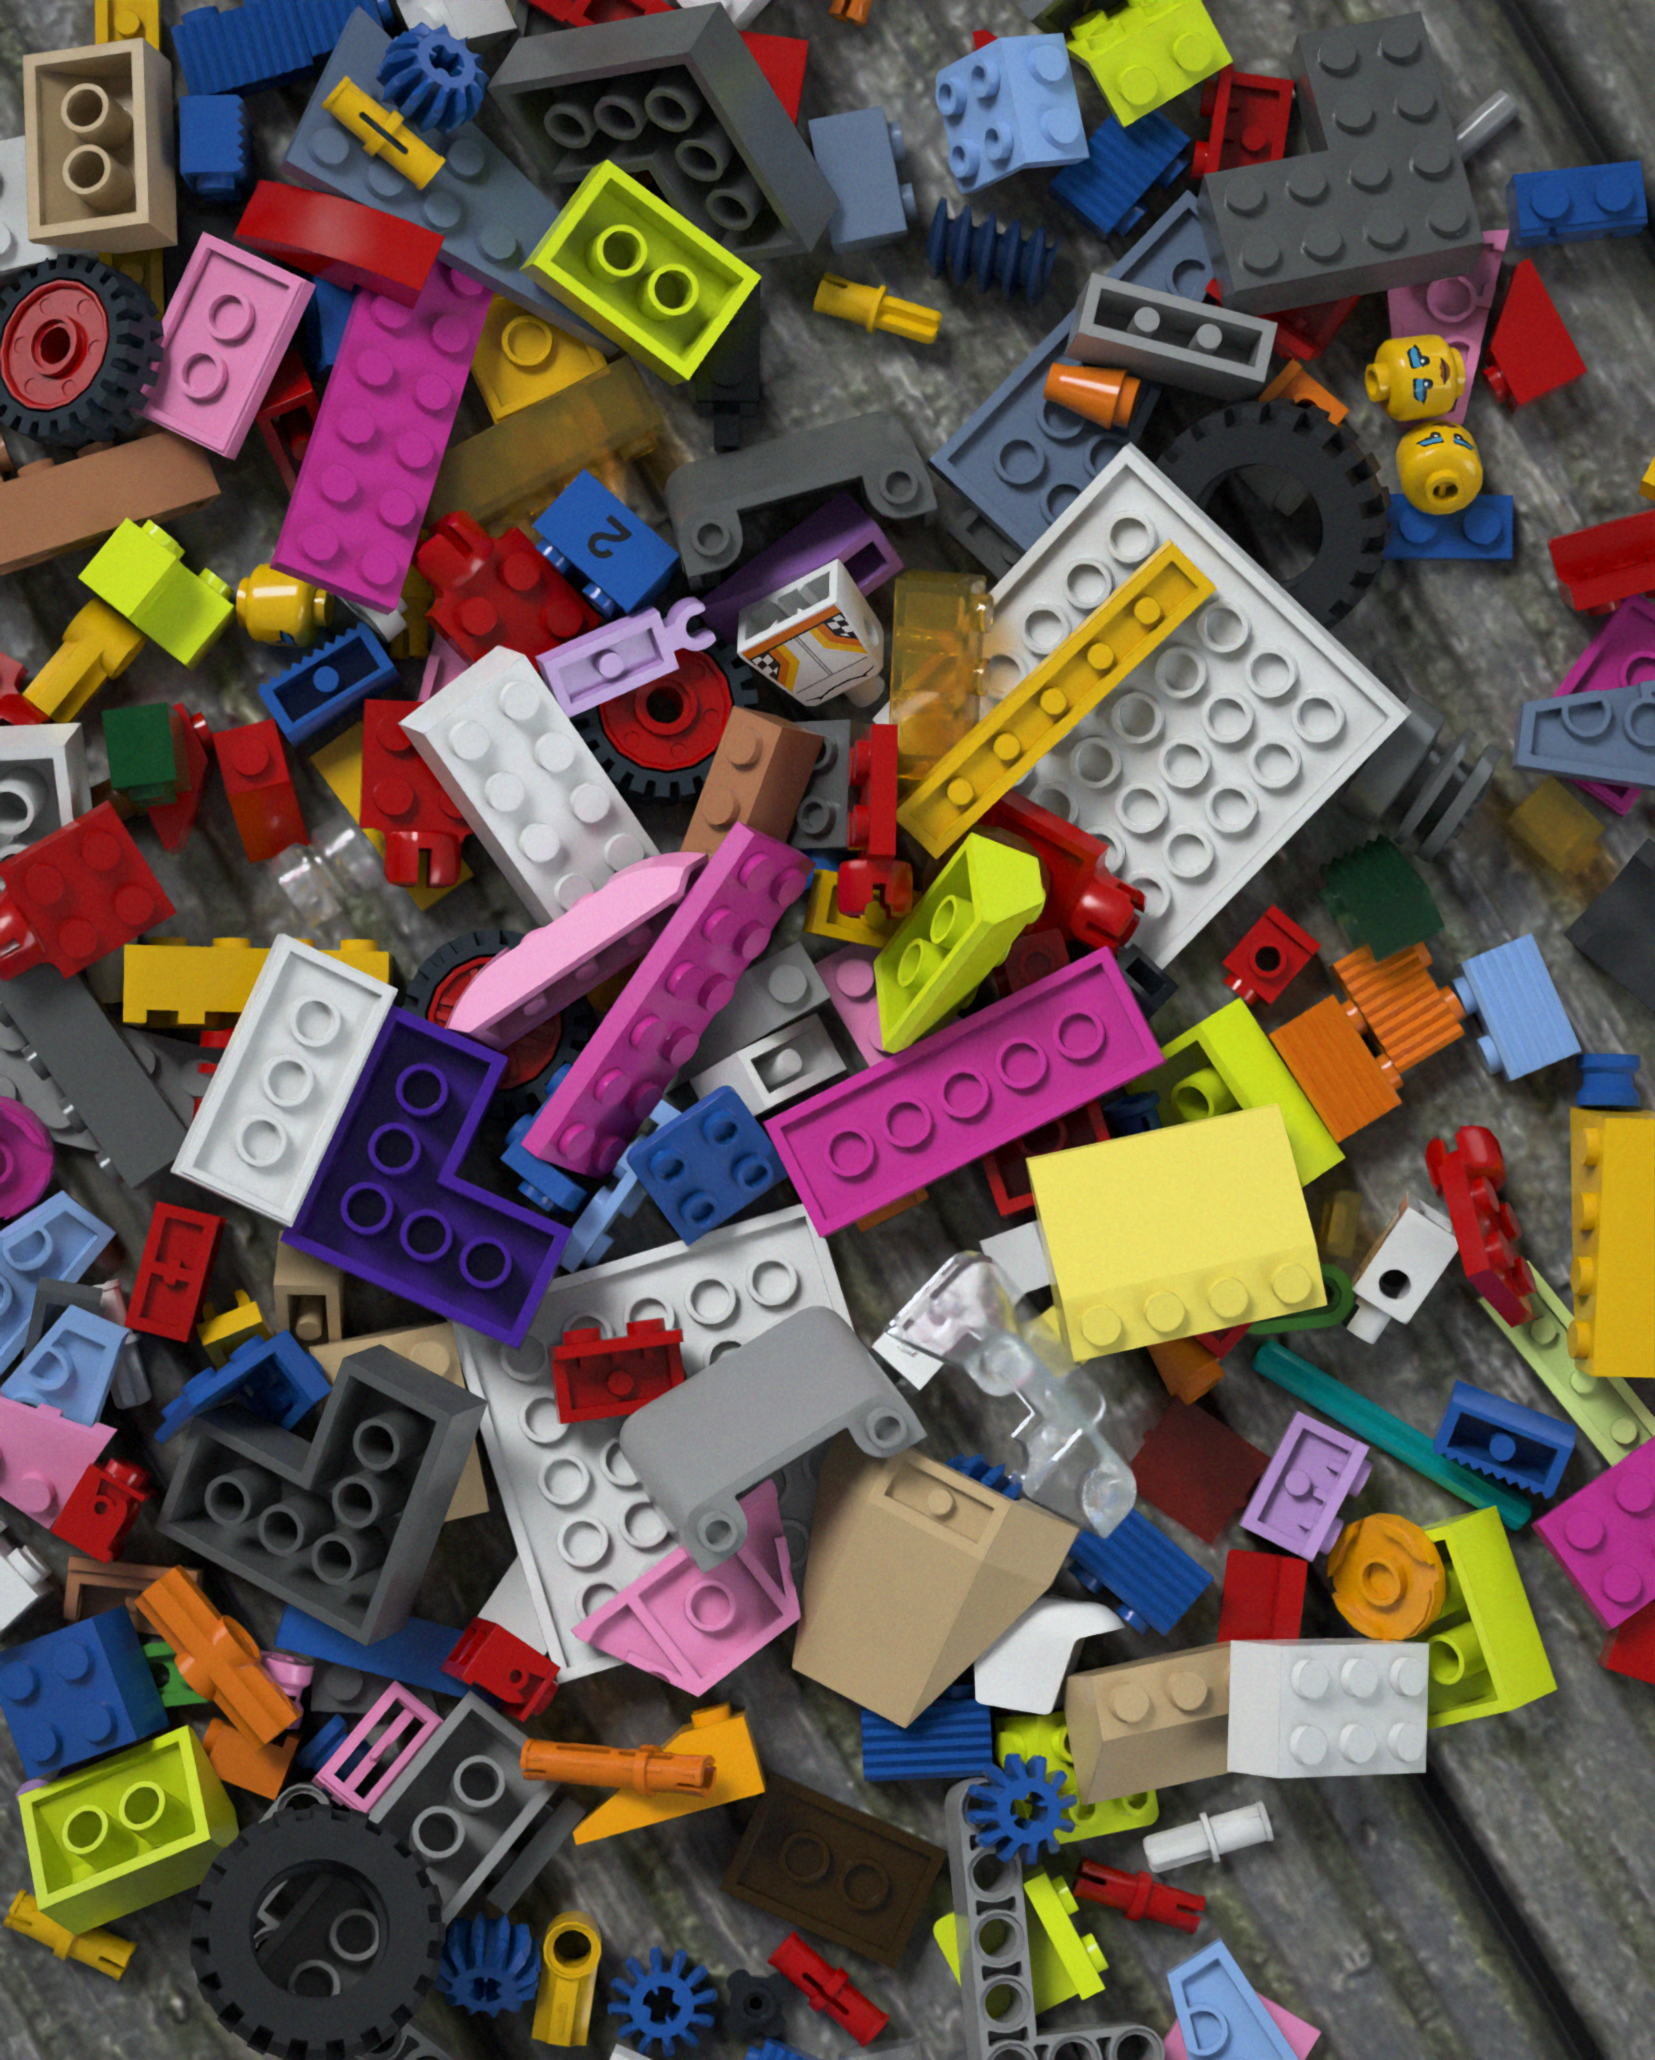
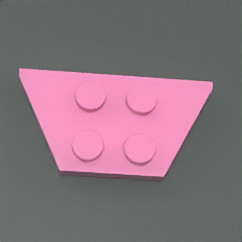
[571,1477,801,1697]

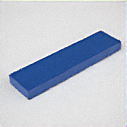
[273,1601,502,1707]

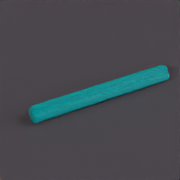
[1251,1340,1534,1531]

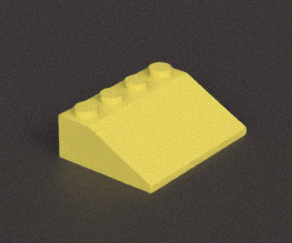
[1025,1103,1327,1362]

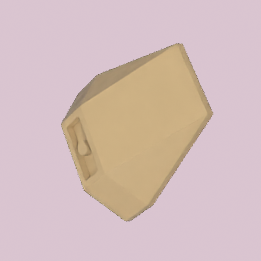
[792,1428,1080,1729]

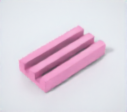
[311,1680,444,1814]

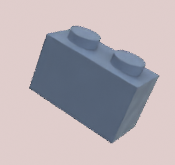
[808,105,919,255]

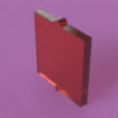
[1119,1395,1271,1545]

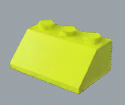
[873,832,1046,1053]
[1123,997,1345,1188]
[1404,1506,1557,1730]
[18,1725,239,1935]

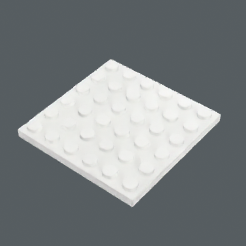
[872,442,1412,970]
[446,1203,855,1684]

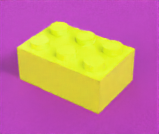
[519,159,762,386]

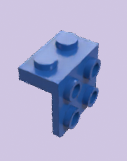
[500,1063,595,1218]
[626,1085,789,1247]
[154,1329,332,1446]

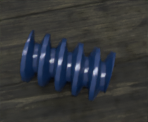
[923,197,1063,309]

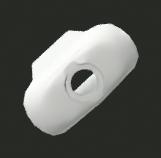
[974,1594,1125,1715]

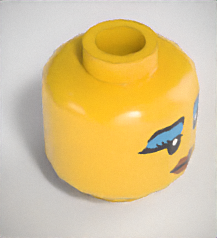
[1365,334,1465,421]
[1396,420,1483,515]
[236,563,334,647]

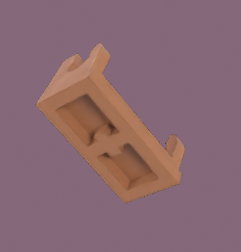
[63,1554,204,1635]

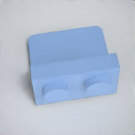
[935,33,1089,194]

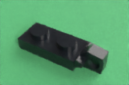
[696,275,761,451]

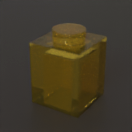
[1499,775,1606,879]

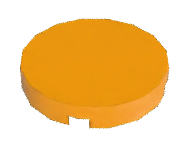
[1326,1513,1447,1641]

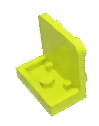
[1065,0,1233,127]
[994,1710,1159,1845]
[933,1865,1109,2018]

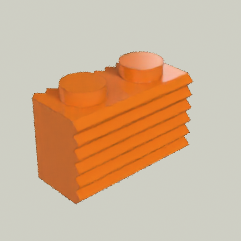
[1328,925,1467,1074]
[1266,994,1404,1144]

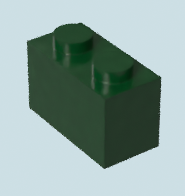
[102,702,192,808]

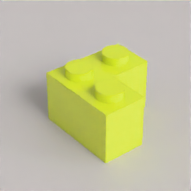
[78,517,237,672]

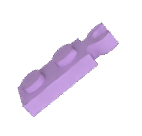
[535,597,716,718]

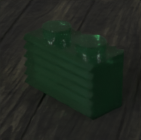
[1317,834,1445,964]

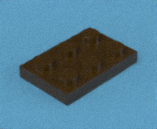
[719,1770,948,1969]

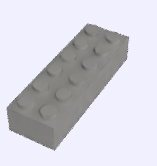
[257,1690,562,1998]

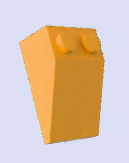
[573,1700,766,1845]

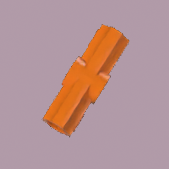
[133,1564,303,1752]

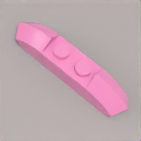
[445,852,709,1052]

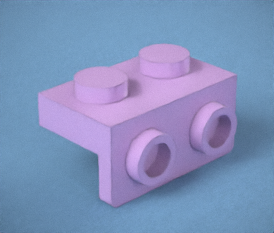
[1238,1411,1373,1562]

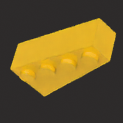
[123,937,394,1029]
[1567,1107,1655,1378]

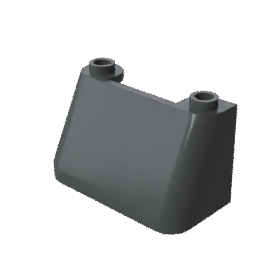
[664,411,938,596]

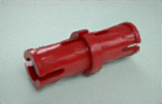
[1071,1856,1205,1936]
[767,1931,890,2048]

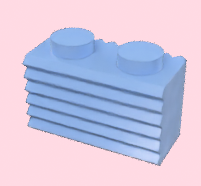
[1451,933,1582,1083]

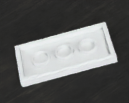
[170,934,398,1227]

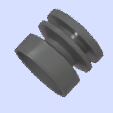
[1337,692,1503,863]

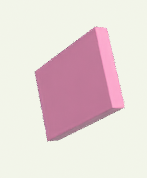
[128,232,316,460]

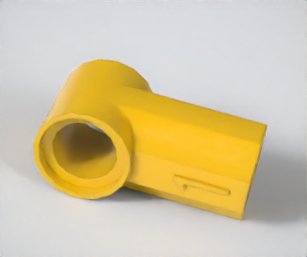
[22,596,148,724]
[531,1910,602,2047]

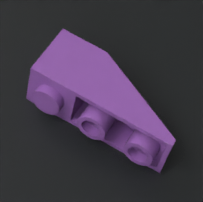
[699,490,905,647]

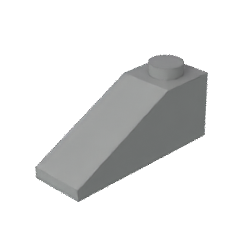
[664,941,831,1094]

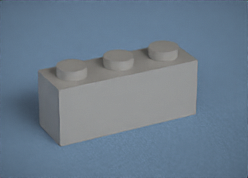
[1064,273,1278,403]

